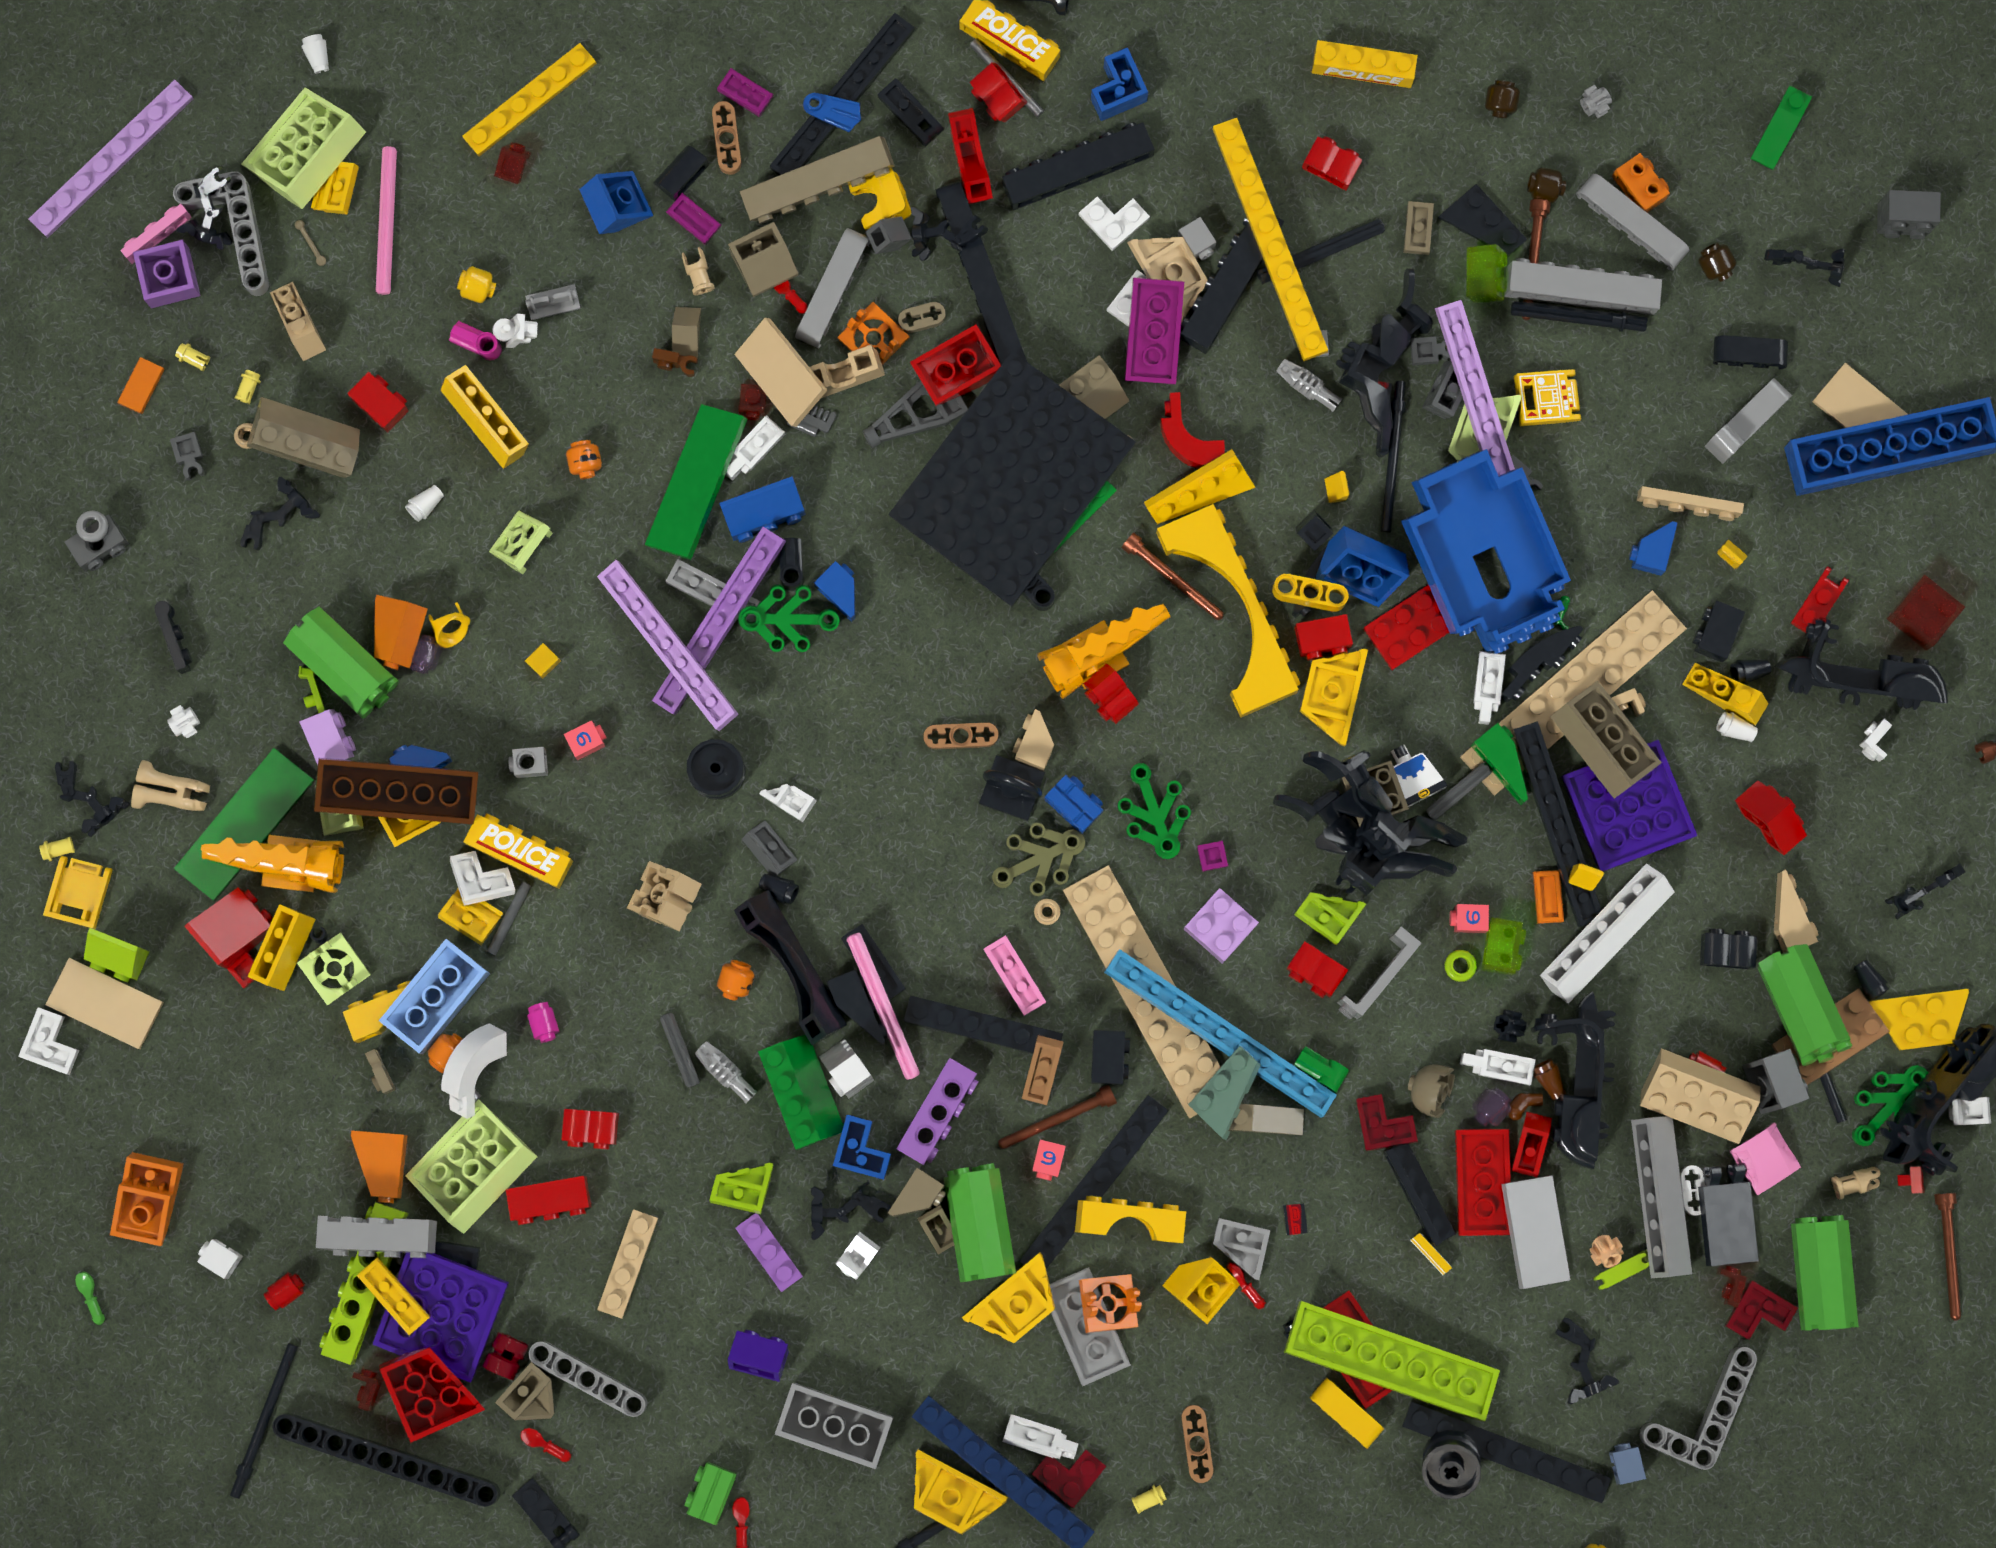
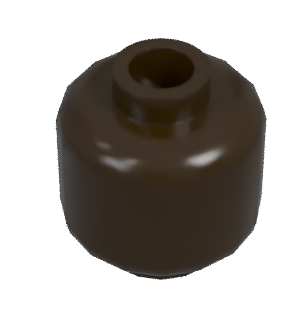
[1485,80,1520,119]
[1527,167,1566,203]
[1698,242,1737,282]

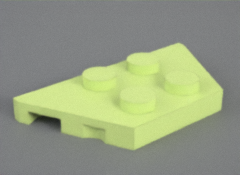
[1448,395,1522,461]

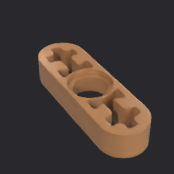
[712,101,741,175]
[924,723,998,749]
[1181,1405,1213,1483]

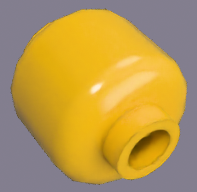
[457,266,496,303]

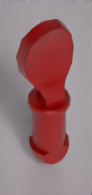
[773,281,808,313]
[1226,1262,1266,1309]
[520,1428,571,1462]
[732,1497,750,1548]

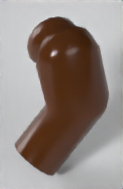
[1508,1093,1543,1120]

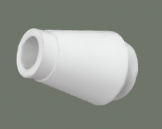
[301,34,329,74]
[405,485,444,522]
[1716,712,1758,742]

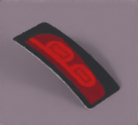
[1283,1203,1308,1235]

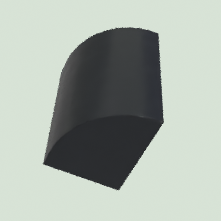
[653,145,709,201]

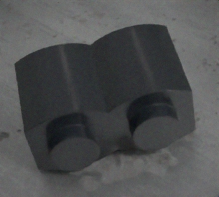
[1700,929,1757,970]

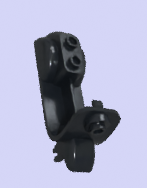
[1774,617,1948,710]
[1531,991,1616,1170]
[1880,1023,1996,1176]

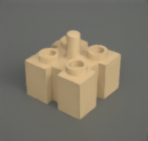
[627,861,702,931]

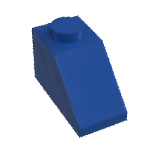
[1629,521,1677,576]
[814,561,855,622]
[389,745,452,768]

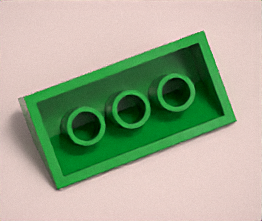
[758,1035,844,1150]

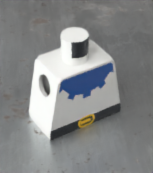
[1391,745,1447,807]

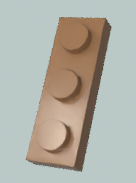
[1022,1035,1063,1105]

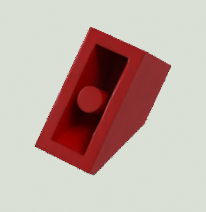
[1512,1111,1552,1178]

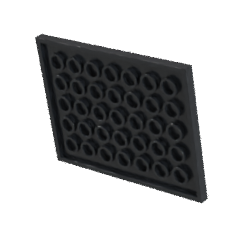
[888,351,1136,607]

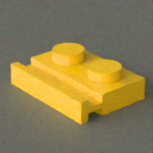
[311,162,359,215]
[438,888,503,945]

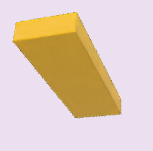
[357,1257,430,1335]

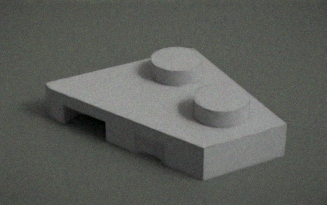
[1213,1218,1270,1280]

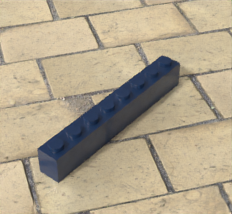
[912,1395,1095,1548]

